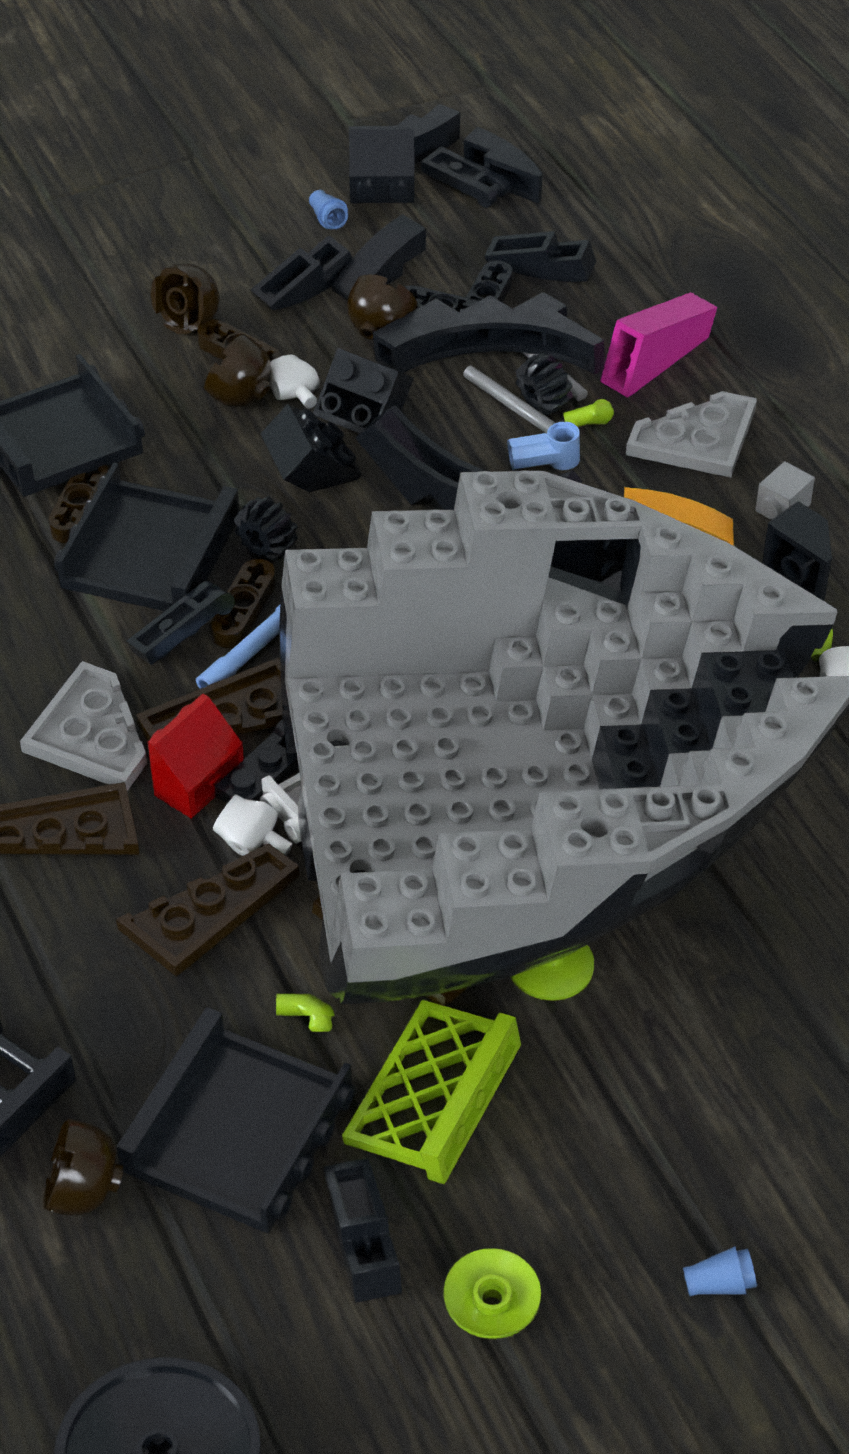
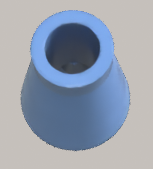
[309,190,348,230]
[683,1246,757,1296]

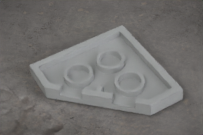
[626,391,757,478]
[20,661,147,791]

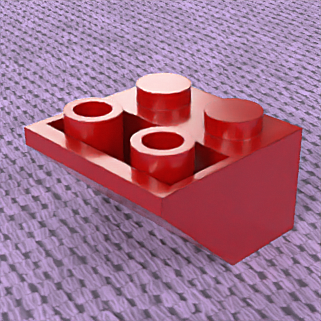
[148,694,244,819]

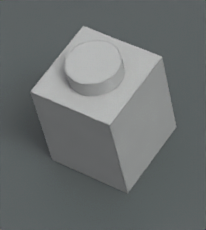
[755,461,815,520]

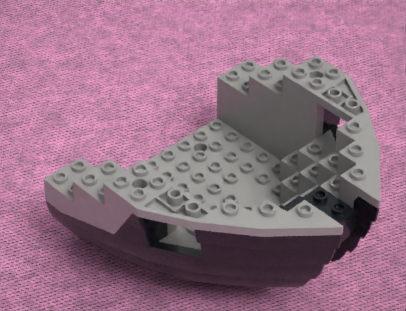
[279,470,849,1004]

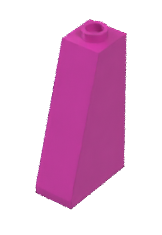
[600,292,718,397]

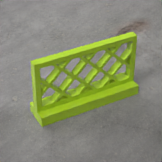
[342,1000,521,1185]

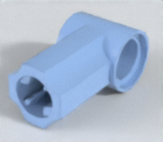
[507,422,580,470]

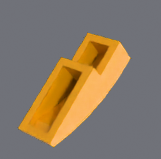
[624,487,734,546]

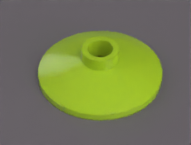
[511,945,594,1001]
[444,1248,541,1339]

